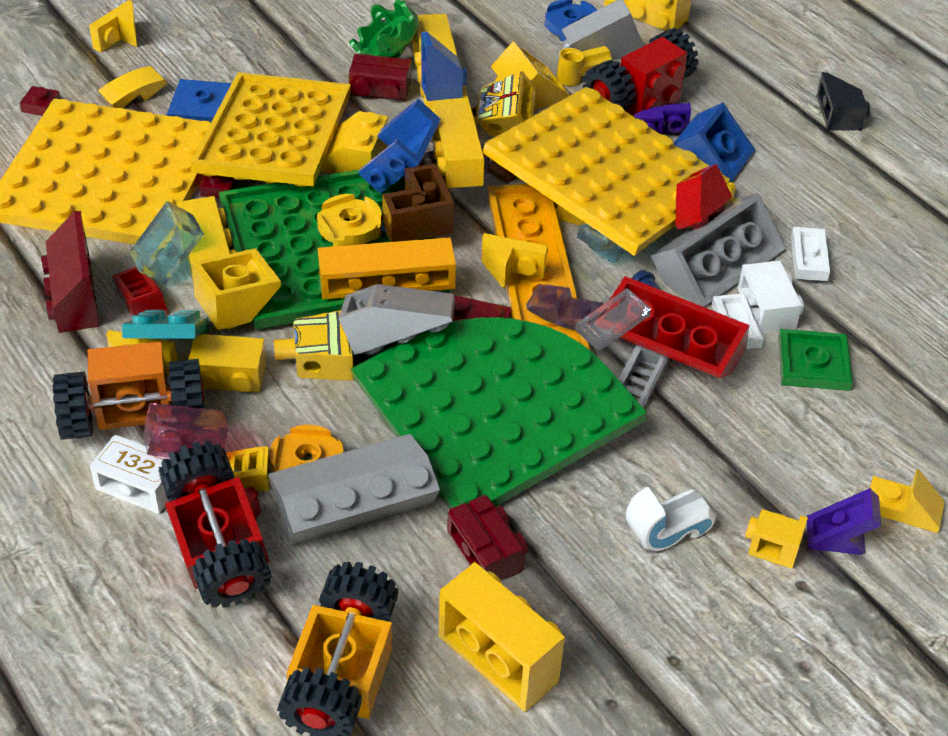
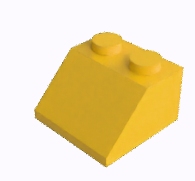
[491,41,570,110]
[320,111,388,174]
[192,248,281,330]

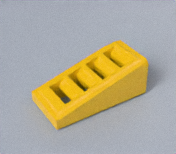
[226,446,270,491]

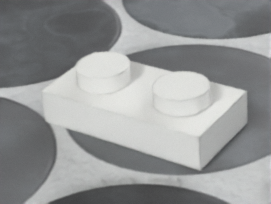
[791,227,830,281]

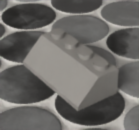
[650,193,785,307]
[268,434,440,546]

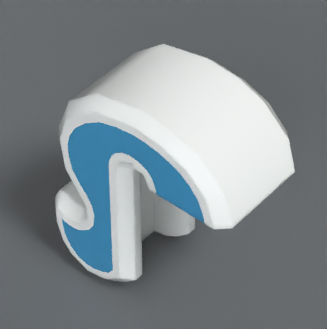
[626,487,716,551]

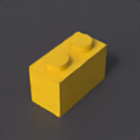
[188,334,267,393]

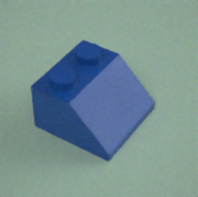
[673,102,755,182]

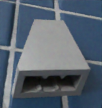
[562,0,644,60]

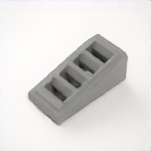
[618,344,669,408]

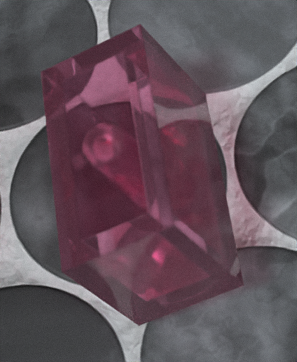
[143,403,229,457]

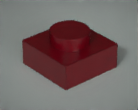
[19,86,61,116]
[199,175,237,198]

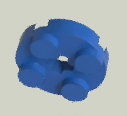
[544,0,597,41]

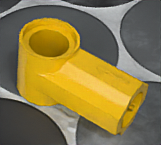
[556,46,612,86]

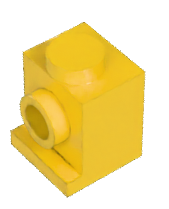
[745,509,808,569]

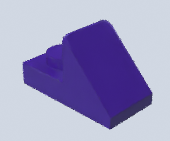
[806,488,881,555]

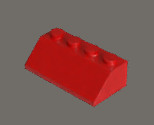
[594,276,750,379]

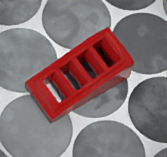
[111,265,167,316]

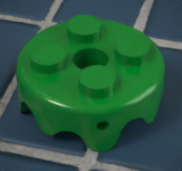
[349,0,419,58]

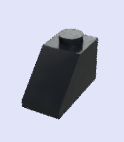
[816,72,870,131]

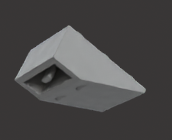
[339,284,455,355]

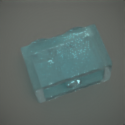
[129,201,204,285]

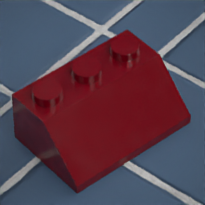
[41,211,100,333]

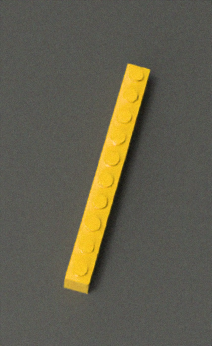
[410,14,484,188]

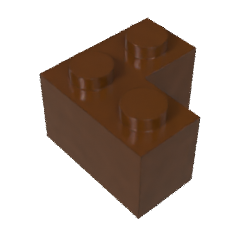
[382,163,455,242]

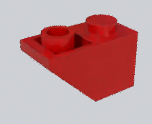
[675,164,732,230]

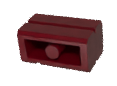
[349,54,411,101]
[447,495,528,581]

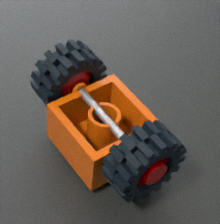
[52,341,206,440]

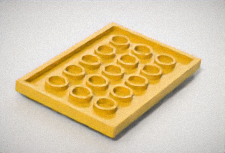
[190,72,351,187]

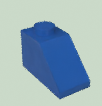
[421,32,467,101]

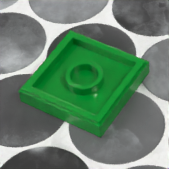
[778,329,853,391]

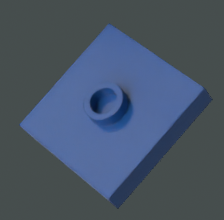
[167,79,232,122]

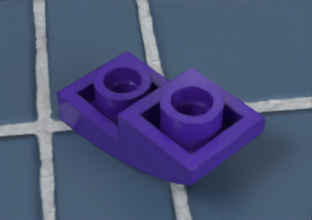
[634,103,692,134]

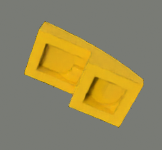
[98,66,168,108]

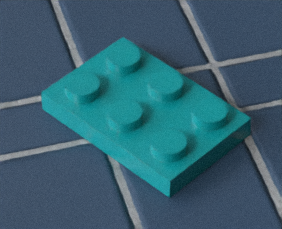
[122,310,209,339]

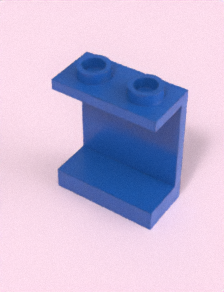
[358,98,441,194]

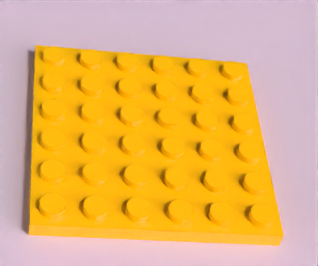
[482,87,730,256]
[0,99,211,249]

